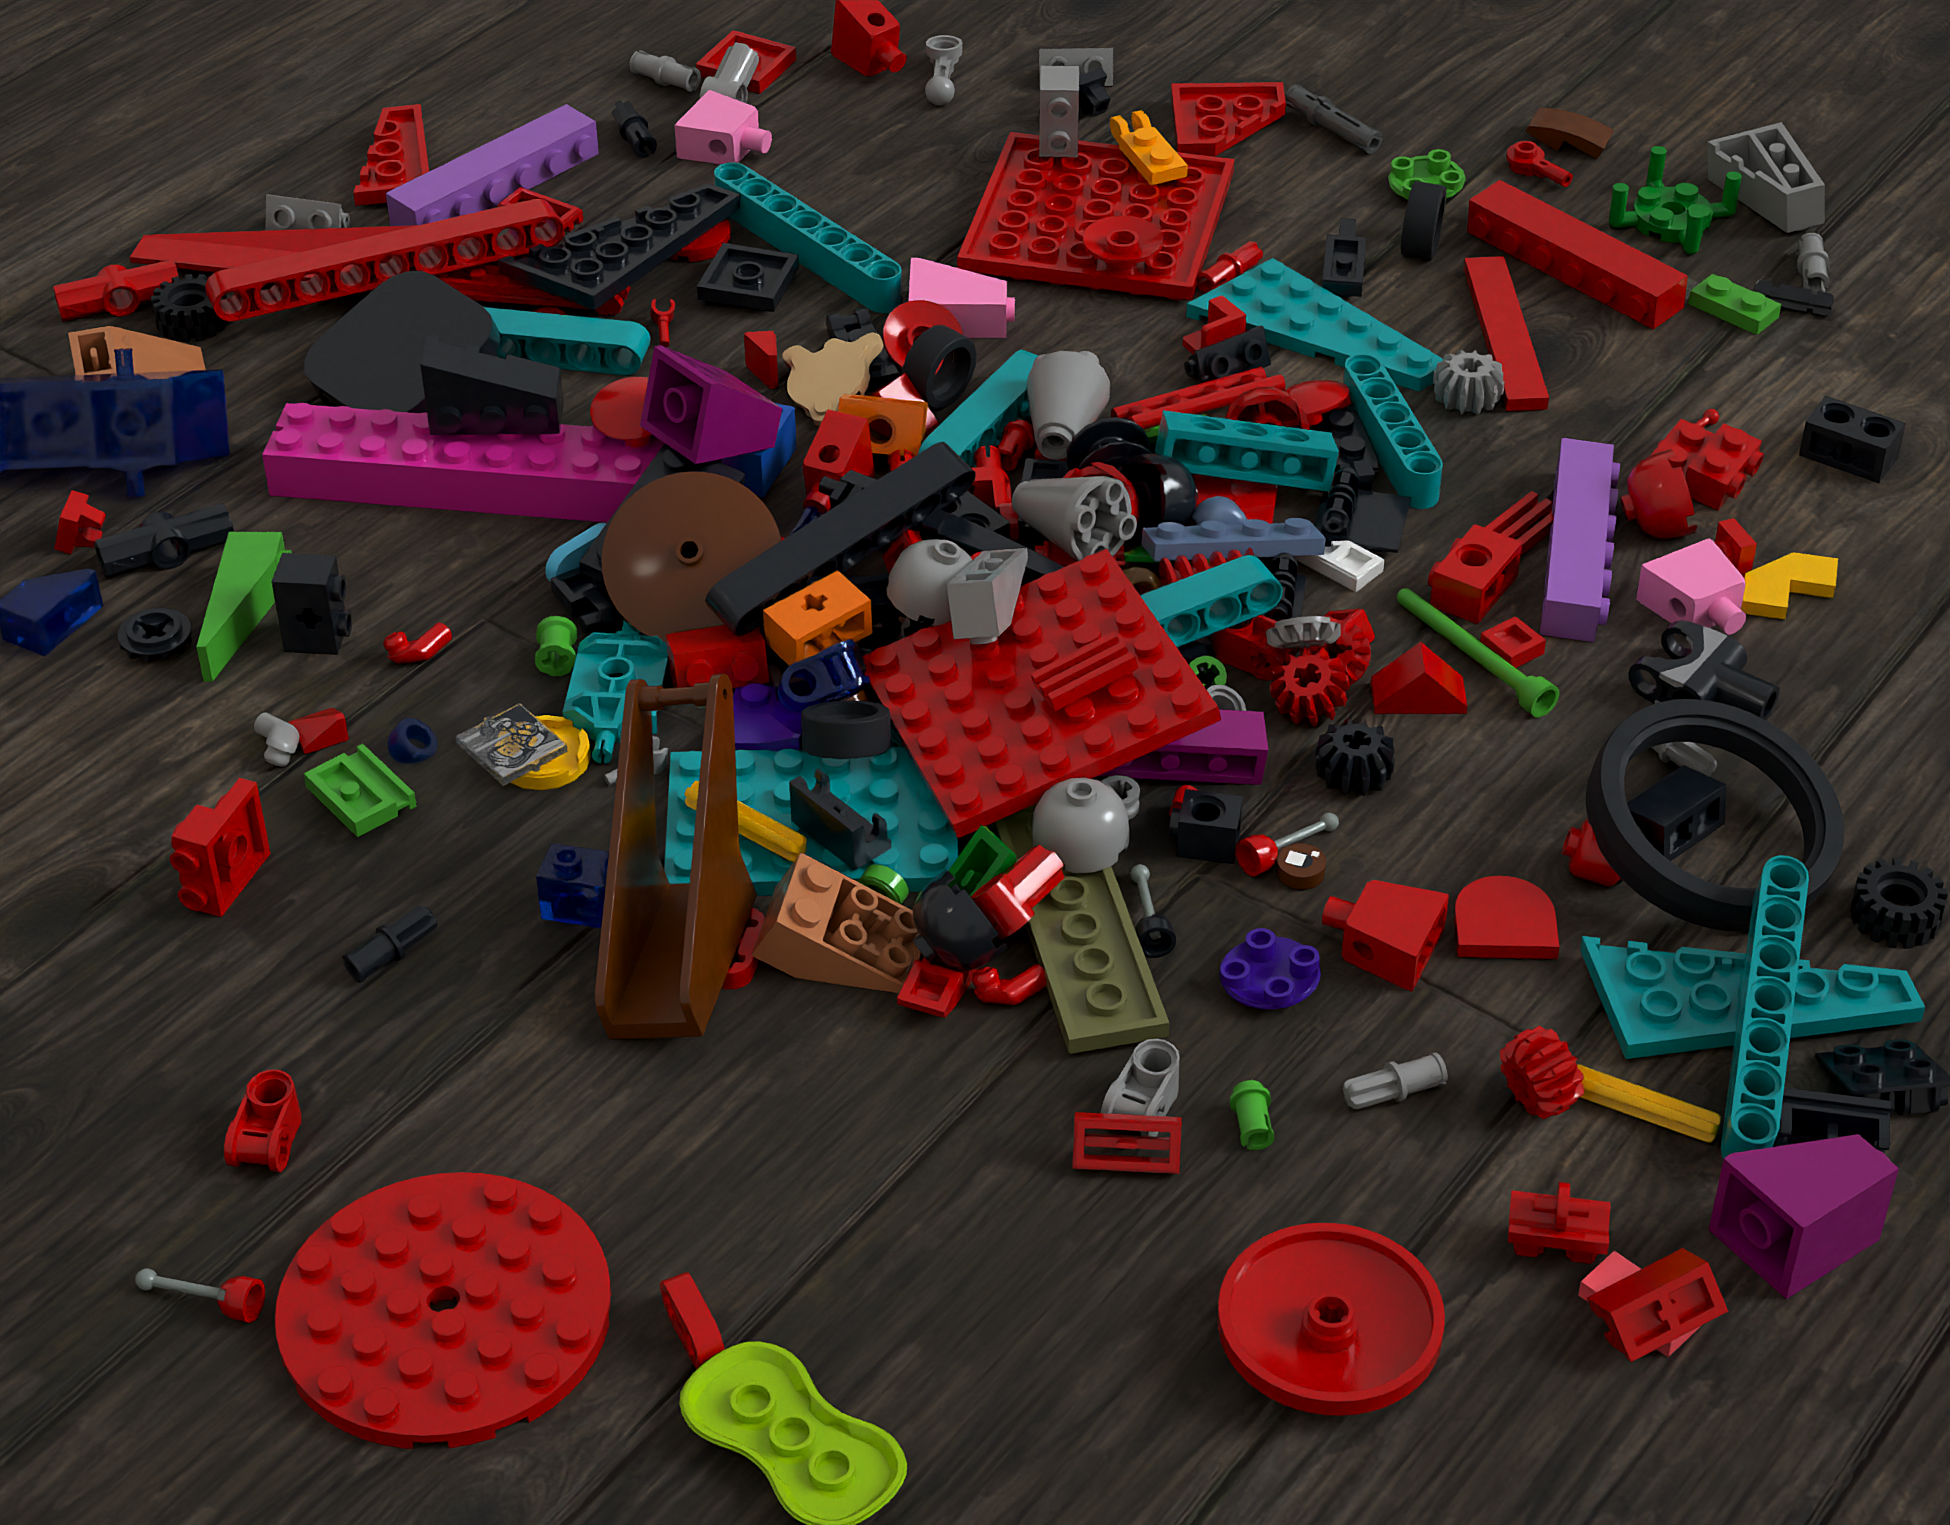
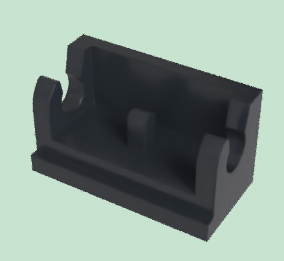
[1627,765,1726,861]
[789,769,892,871]
[1774,1088,1891,1154]

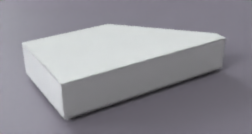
[1293,541,1384,592]

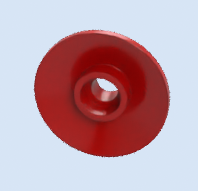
[1083,216,1163,265]
[882,300,963,375]

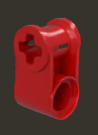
[1210,615,1300,681]
[224,1070,302,1172]

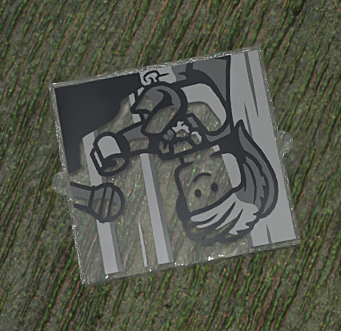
[456,703,568,786]

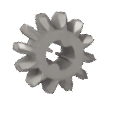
[1433,350,1505,415]

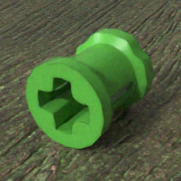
[535,616,577,676]

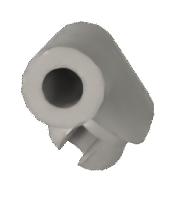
[254,712,300,767]

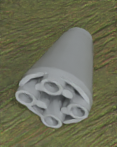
[1027,351,1110,460]
[1012,476,1137,561]

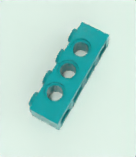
[1155,410,1339,492]

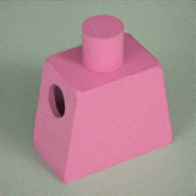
[675,90,772,164]
[1636,538,1746,635]

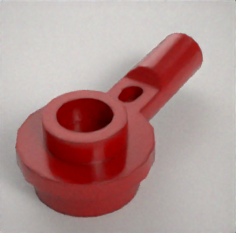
[1506,141,1573,187]

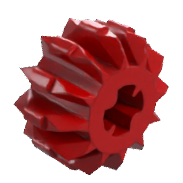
[1270,645,1350,727]
[1500,1025,1584,1119]

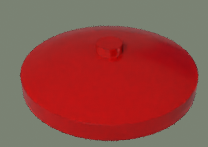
[1217,1223,1445,1416]

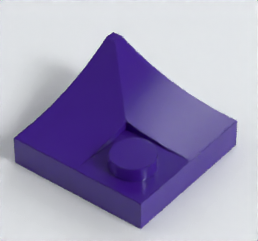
[733,683,828,752]

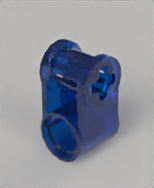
[777,639,872,712]

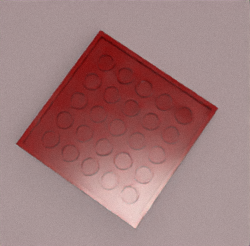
[957,132,1235,301]
[862,549,1222,838]

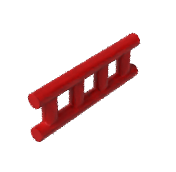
[1111,367,1286,430]

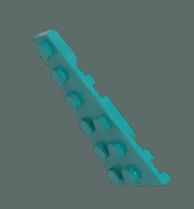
[1186,258,1443,392]
[1580,936,1925,1059]

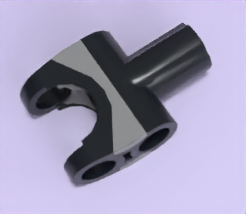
[1628,620,1780,720]

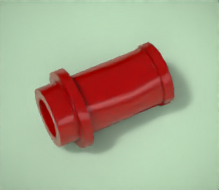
[997,419,1035,471]

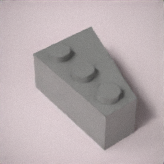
[1707,122,1825,233]

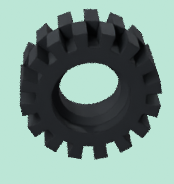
[151,274,229,342]
[1850,858,1948,949]

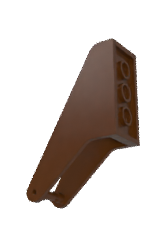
[595,674,757,1039]

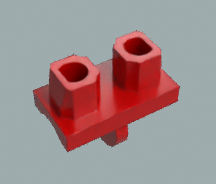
[1507,1182,1610,1264]

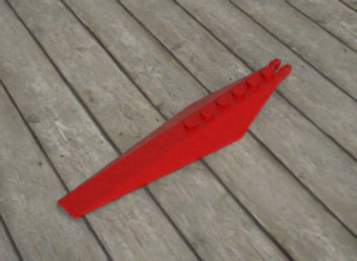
[129,225,631,316]

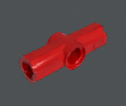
[53,260,179,322]

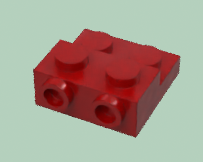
[1650,419,1764,511]
[170,778,271,917]

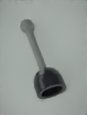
[1130,864,1176,958]

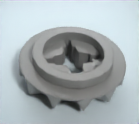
[1266,616,1341,649]

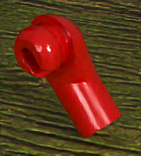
[383,623,452,664]
[972,964,1046,1005]

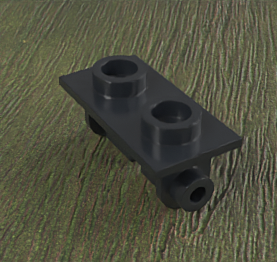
[1184,325,1271,383]

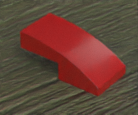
[897,957,978,1018]

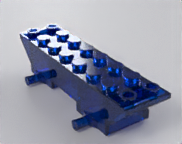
[0,348,230,497]

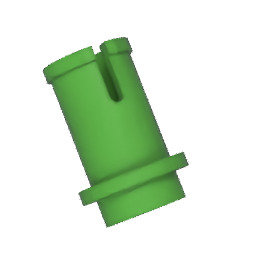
[1229,1080,1275,1150]

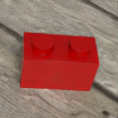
[665,625,769,689]

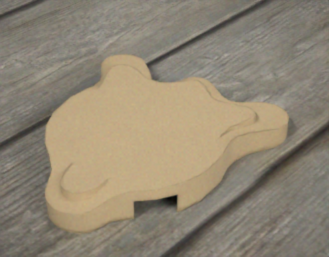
[782,332,884,427]

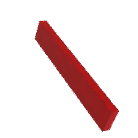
[1463,256,1549,411]

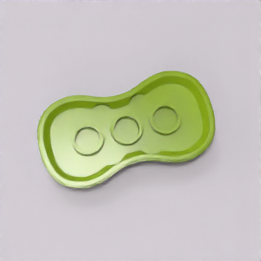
[679,1341,907,1525]

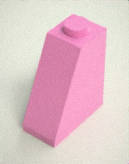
[908,258,1015,338]

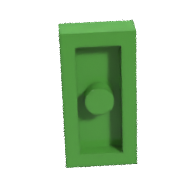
[1688,274,1781,335]

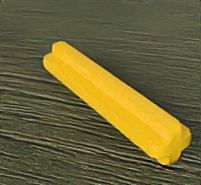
[684,781,807,862]
[1577,1065,1721,1143]

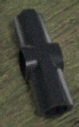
[94,503,234,578]

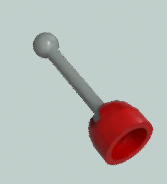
[1236,813,1339,876]
[135,1268,265,1323]

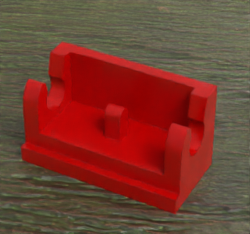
[1587,1248,1728,1362]

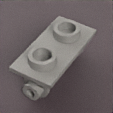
[1039,48,1113,87]
[265,194,350,231]

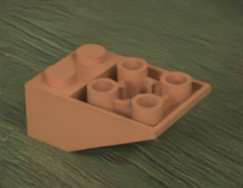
[68,326,212,421]
[751,852,921,993]

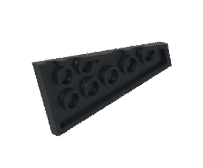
[498,183,740,310]

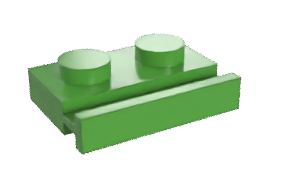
[304,743,417,837]

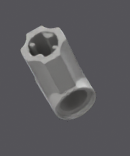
[700,42,760,103]

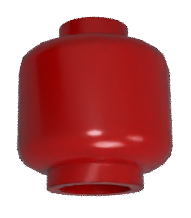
[1562,818,1622,887]

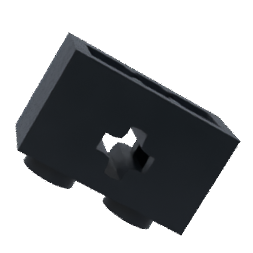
[271,553,352,655]

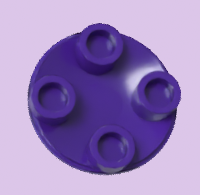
[1219,928,1321,1009]

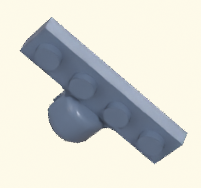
[1141,496,1326,561]

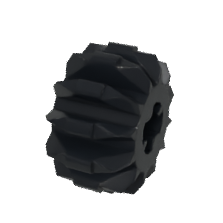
[1315,719,1395,796]

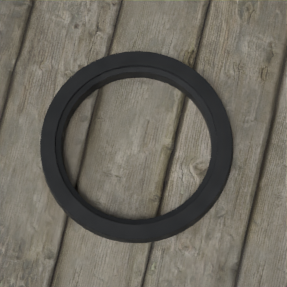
[1585,699,1844,932]

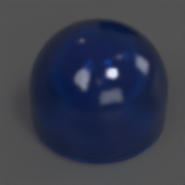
[387,718,438,763]

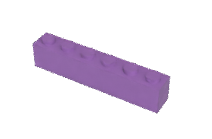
[386,104,599,226]
[1540,438,1620,642]

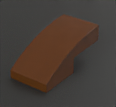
[1525,108,1614,160]

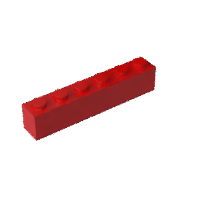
[1467,180,1688,330]

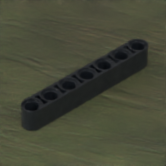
[705,442,976,636]

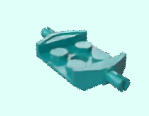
[563,620,669,764]

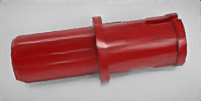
[1197,241,1263,294]

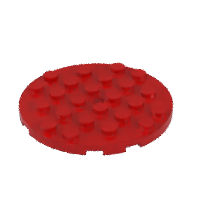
[275,1172,612,1449]

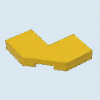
[1741,552,1838,619]

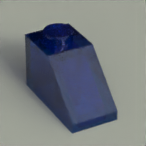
[0,568,104,656]

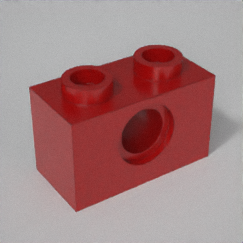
[1428,524,1522,624]

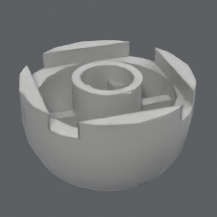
[887,539,973,626]
[1032,778,1129,873]

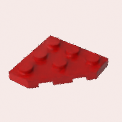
[1171,82,1286,156]

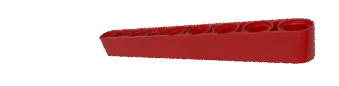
[205,199,565,322]

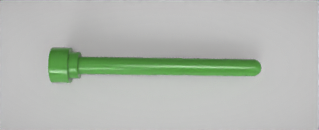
[1397,588,1559,718]

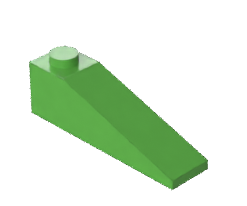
[196,532,292,682]

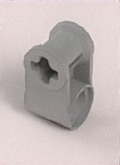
[1101,1039,1180,1137]

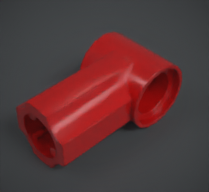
[971,844,1065,940]

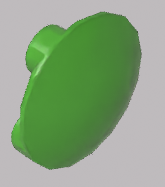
[1388,149,1466,199]

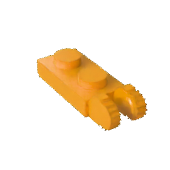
[1109,110,1188,186]

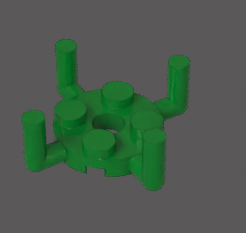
[1608,146,1742,255]

